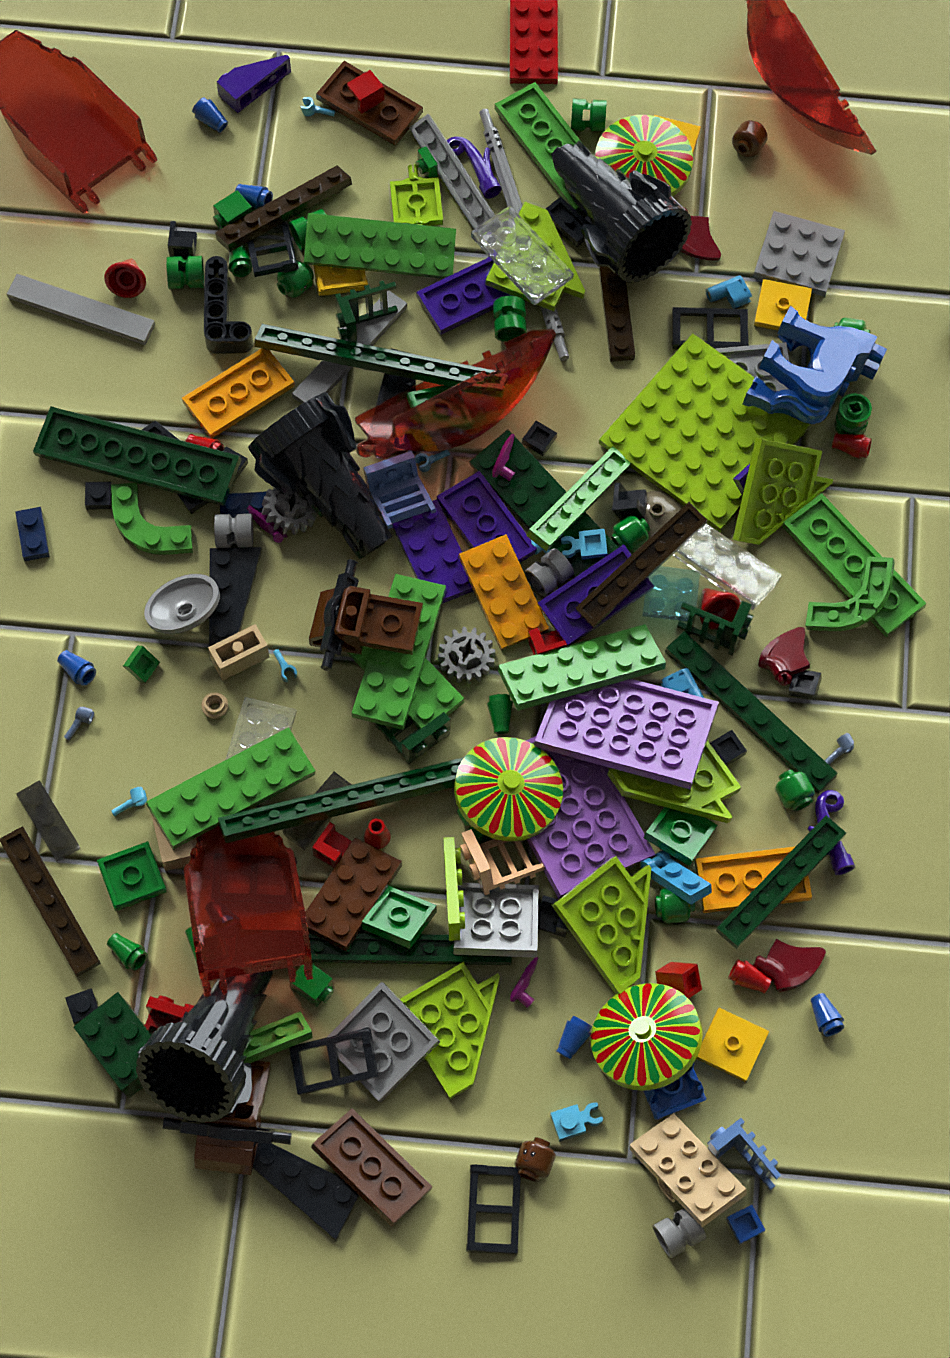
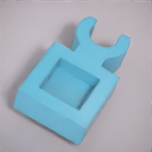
[561,529,608,559]
[550,1103,603,1142]

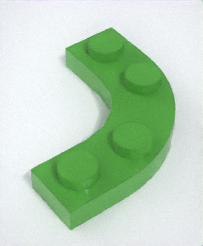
[111,483,193,555]
[805,557,895,631]

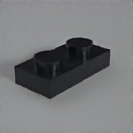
[546,196,591,247]

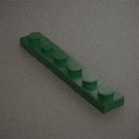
[716,815,846,950]

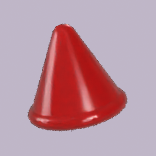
[104,258,146,298]
[700,588,741,630]

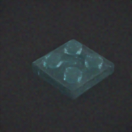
[642,566,700,622]

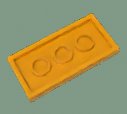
[182,348,295,438]
[458,534,549,650]
[695,846,812,914]

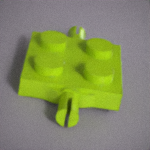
[390,164,443,226]

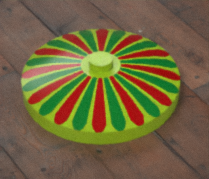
[595,115,693,197]
[454,737,563,841]
[591,983,703,1090]

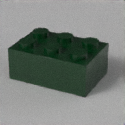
[73,992,152,1098]

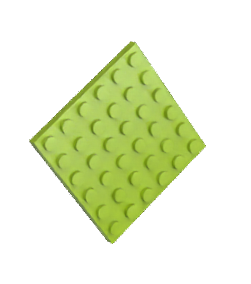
[599,333,812,533]

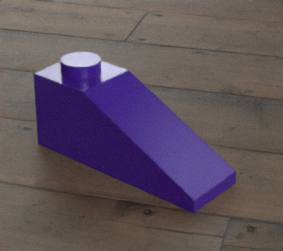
[217,55,291,113]

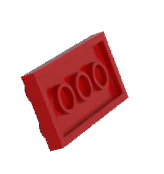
[510,0,558,84]

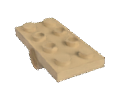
[630,1113,747,1227]

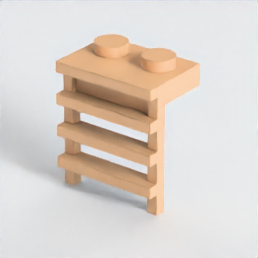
[460,829,544,895]

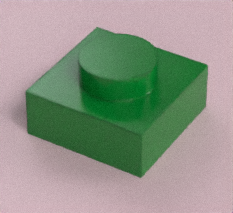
[416,146,438,178]
[123,645,160,683]

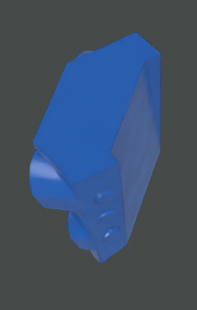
[643,1063,706,1119]

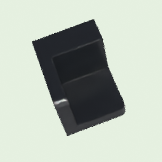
[168,221,197,259]
[612,483,648,521]
[538,895,568,938]

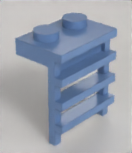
[363,451,436,529]
[707,1118,781,1190]

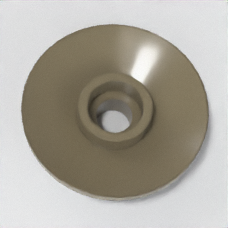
[645,491,681,538]

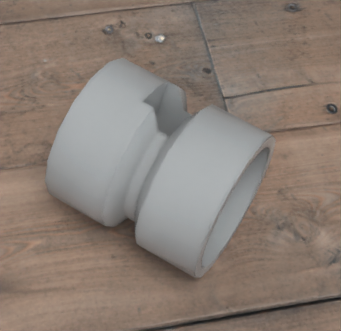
[214,514,253,548]
[524,548,574,597]
[653,1208,706,1258]

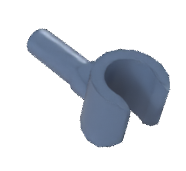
[64,707,95,740]
[824,733,854,765]

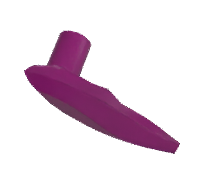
[492,434,515,481]
[247,505,288,543]
[510,957,538,1008]

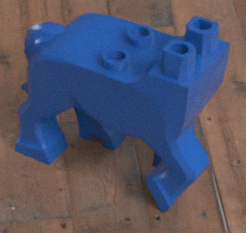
[743,306,887,424]

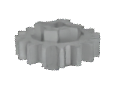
[262,487,317,535]
[438,627,495,684]

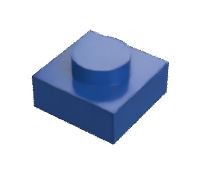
[726,1205,765,1245]

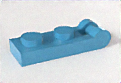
[640,850,712,904]

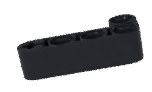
[204,256,253,354]

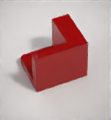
[347,70,385,114]
[528,628,567,655]
[312,822,352,868]
[655,962,702,999]

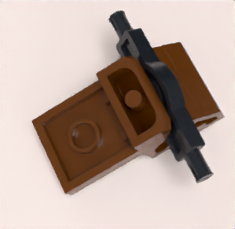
[309,559,423,671]
[163,1061,292,1175]

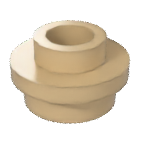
[201,693,228,719]

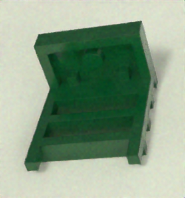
[335,280,398,343]
[677,600,754,656]
[374,712,451,765]

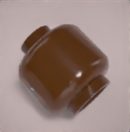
[732,120,768,157]
[514,1137,556,1182]

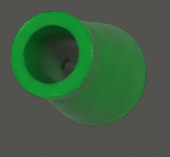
[228,245,252,277]
[487,694,513,734]
[107,933,148,971]

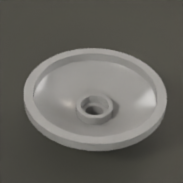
[144,574,220,634]

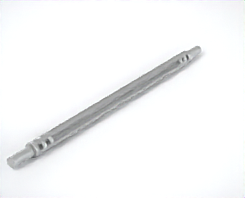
[479,109,569,361]

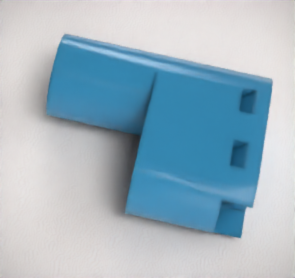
[705,275,752,309]
[661,668,704,698]

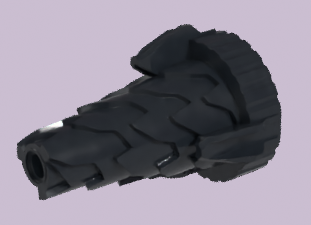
[551,141,692,283]
[248,392,392,559]
[136,955,273,1123]

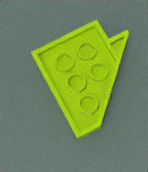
[485,202,585,311]
[733,438,833,545]
[607,740,741,823]
[552,856,651,994]
[400,962,500,1100]

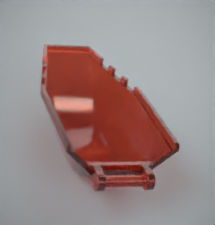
[746,0,877,155]
[355,329,556,459]

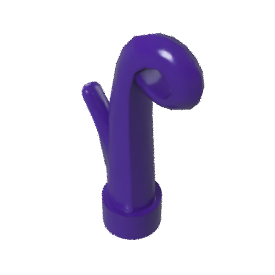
[447,136,502,199]
[808,790,855,875]

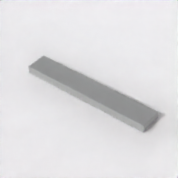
[409,114,502,241]
[7,274,155,345]
[292,291,407,404]

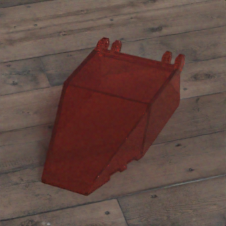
[0,30,157,213]
[184,826,313,997]

